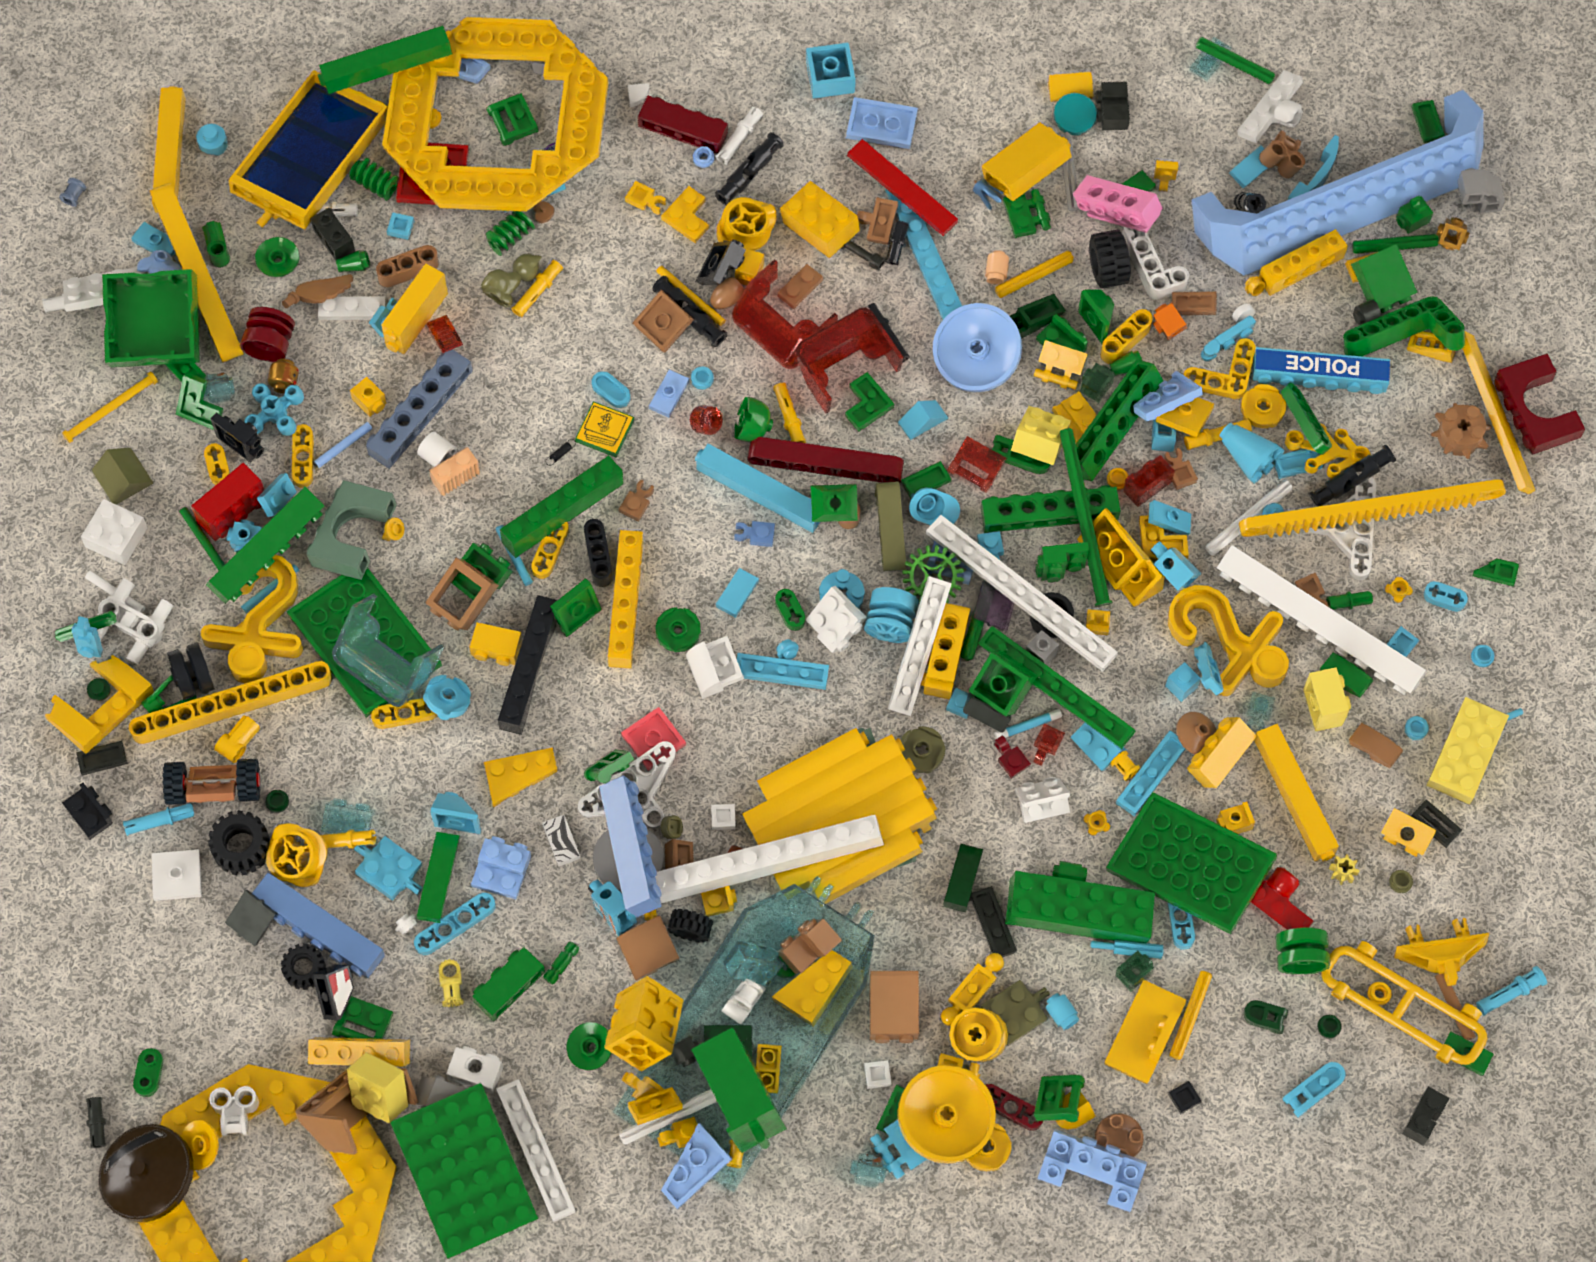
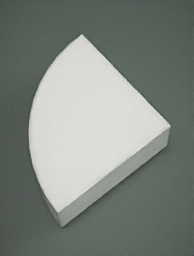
[628,83,649,107]

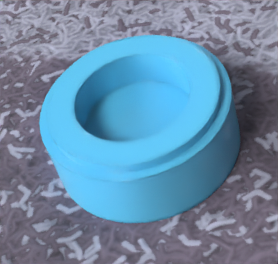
[691,366,713,390]
[1404,716,1429,740]

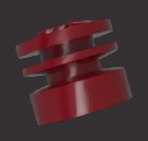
[240,307,295,362]

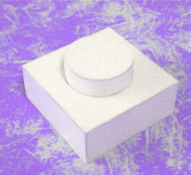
[711,804,736,830]
[864,1060,891,1089]

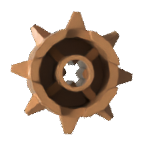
[1431,403,1492,459]

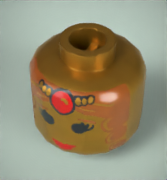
[267,359,299,394]

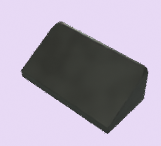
[963,692,1011,733]

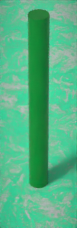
[179,507,225,571]

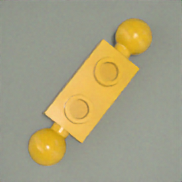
[941,953,1004,1026]

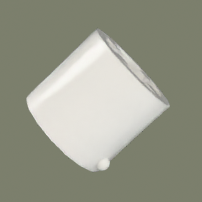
[417,432,457,467]

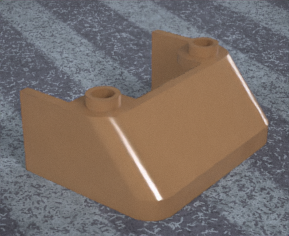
[296,1068,418,1155]

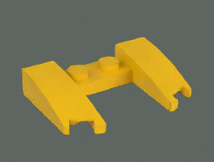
[45,655,154,754]

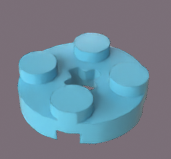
[819,569,865,609]
[423,675,471,720]

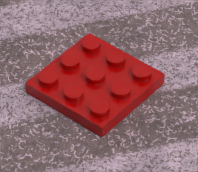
[396,142,469,205]

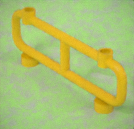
[1321,941,1488,1065]

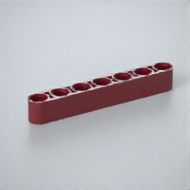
[747,437,904,484]

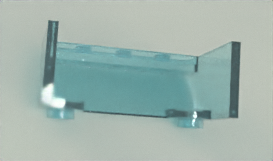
[332,594,445,707]

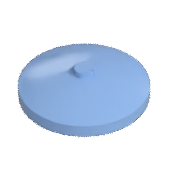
[933,303,1022,392]

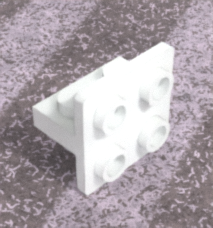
[1015,777,1070,823]

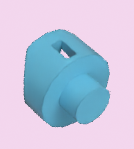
[196,124,228,155]

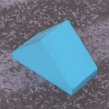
[898,400,948,440]

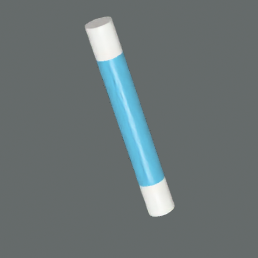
[994,709,1062,739]

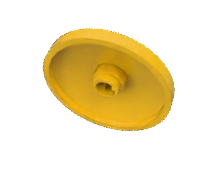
[898,1065,996,1164]

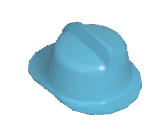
[909,487,960,525]

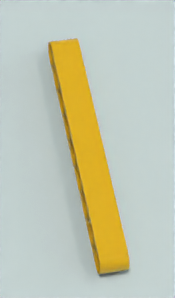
[149,183,244,363]
[129,661,332,744]

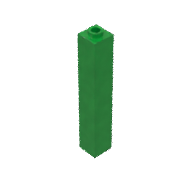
[318,25,452,94]

